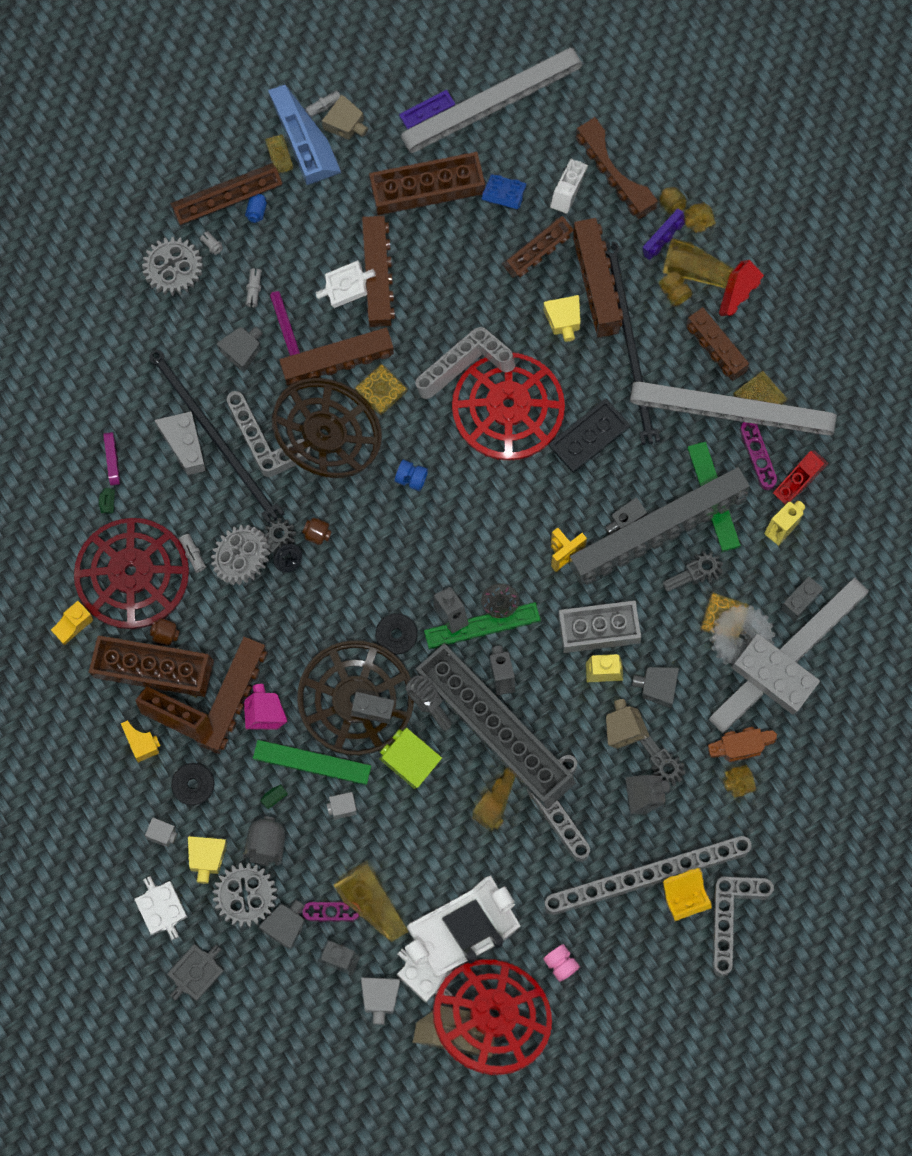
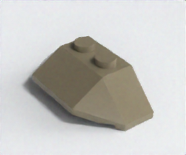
[413,1006,495,1058]

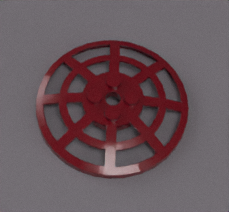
[74,518,189,629]

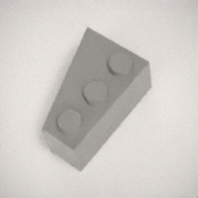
[155,412,206,475]

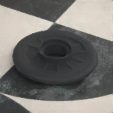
[375,614,418,655]
[171,763,214,805]

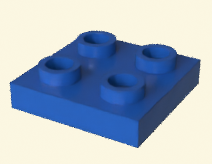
[482,174,527,209]

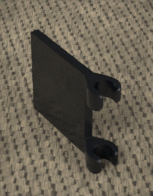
[442,899,504,964]

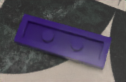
[399,90,456,130]
[642,209,685,260]

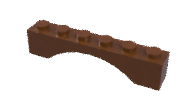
[576,117,658,220]

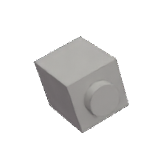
[327,792,357,820]
[145,818,177,848]

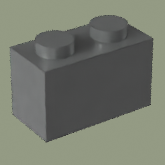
[781,577,823,622]
[351,692,394,724]

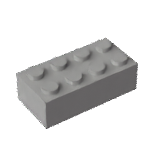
[558,600,641,653]
[731,633,820,715]

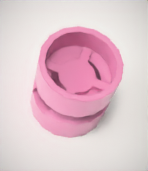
[543,944,580,982]

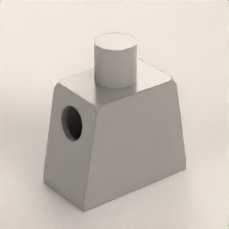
[361,978,400,1025]

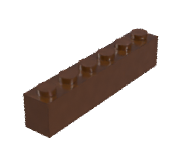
[170,163,282,225]
[362,216,395,327]
[279,327,394,386]
[197,637,268,754]

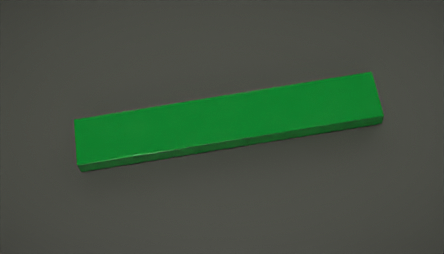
[687,442,741,552]
[424,602,541,650]
[253,740,371,785]

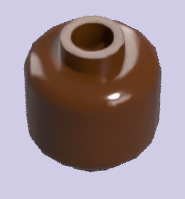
[302,518,332,545]
[149,618,179,646]

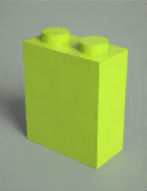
[379,728,442,789]

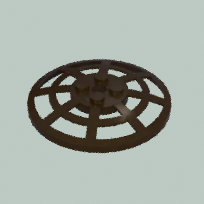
[272,378,382,478]
[297,640,414,756]

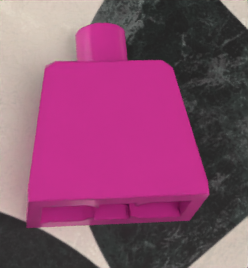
[244,684,287,730]

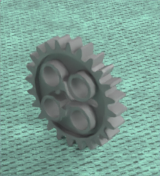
[142,237,203,296]
[211,525,270,585]
[213,863,277,928]

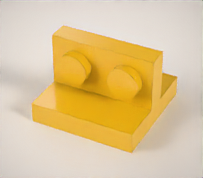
[551,528,587,572]

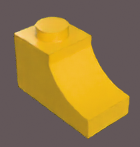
[51,601,93,645]
[121,721,160,762]

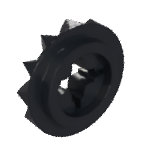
[273,543,302,573]

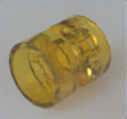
[659,271,693,306]

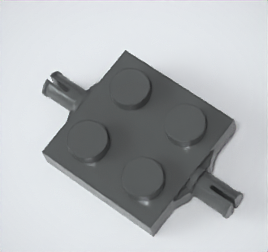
[167,944,224,1001]

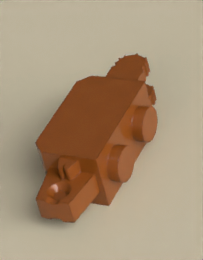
[708,727,777,762]

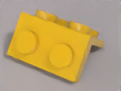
[663,868,712,921]

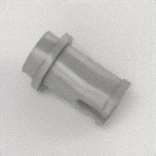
[200,231,223,255]

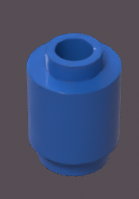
[245,194,267,223]

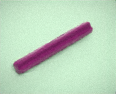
[270,291,300,356]

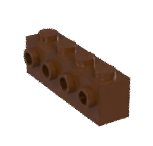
[501,216,574,278]
[686,307,749,382]
[135,686,213,743]

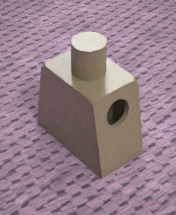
[322,95,368,140]
[606,699,649,749]

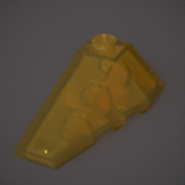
[663,238,734,288]
[473,768,516,833]
[333,861,409,942]

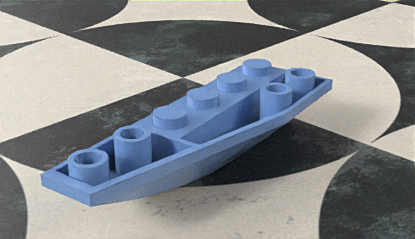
[268,85,341,185]

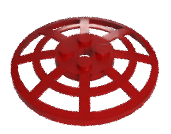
[452,353,565,461]
[433,959,552,1075]

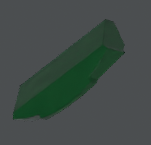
[99,488,115,514]
[260,785,288,809]

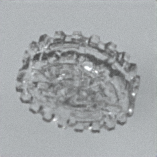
[710,605,775,666]

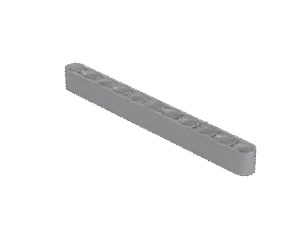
[401,48,583,153]
[630,382,837,435]
[709,578,869,733]
[544,836,751,915]

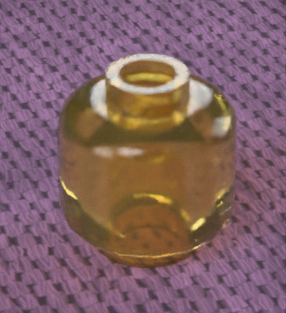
[659,187,687,214]

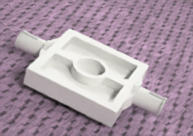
[316,261,376,308]
[134,876,188,940]
[397,949,453,1003]

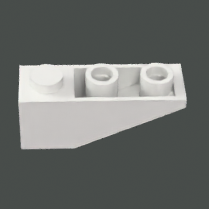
[550,159,588,214]

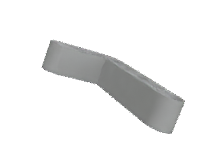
[415,327,515,399]
[227,391,311,477]
[527,755,590,862]
[713,877,774,977]

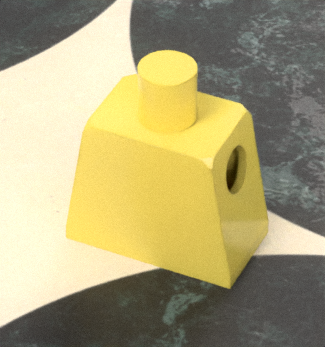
[543,295,580,342]
[764,501,806,546]
[585,654,623,682]
[188,836,227,884]

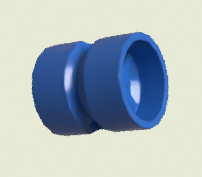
[395,459,428,492]

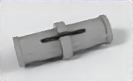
[305,91,340,118]
[245,268,262,307]
[179,534,206,573]

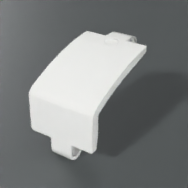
[405,876,520,977]

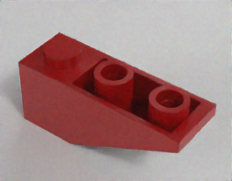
[719,260,764,316]
[773,451,829,505]

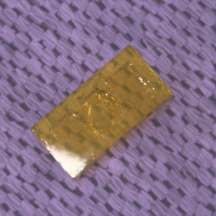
[265,134,293,173]

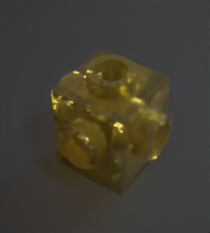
[684,202,716,232]
[724,765,756,798]

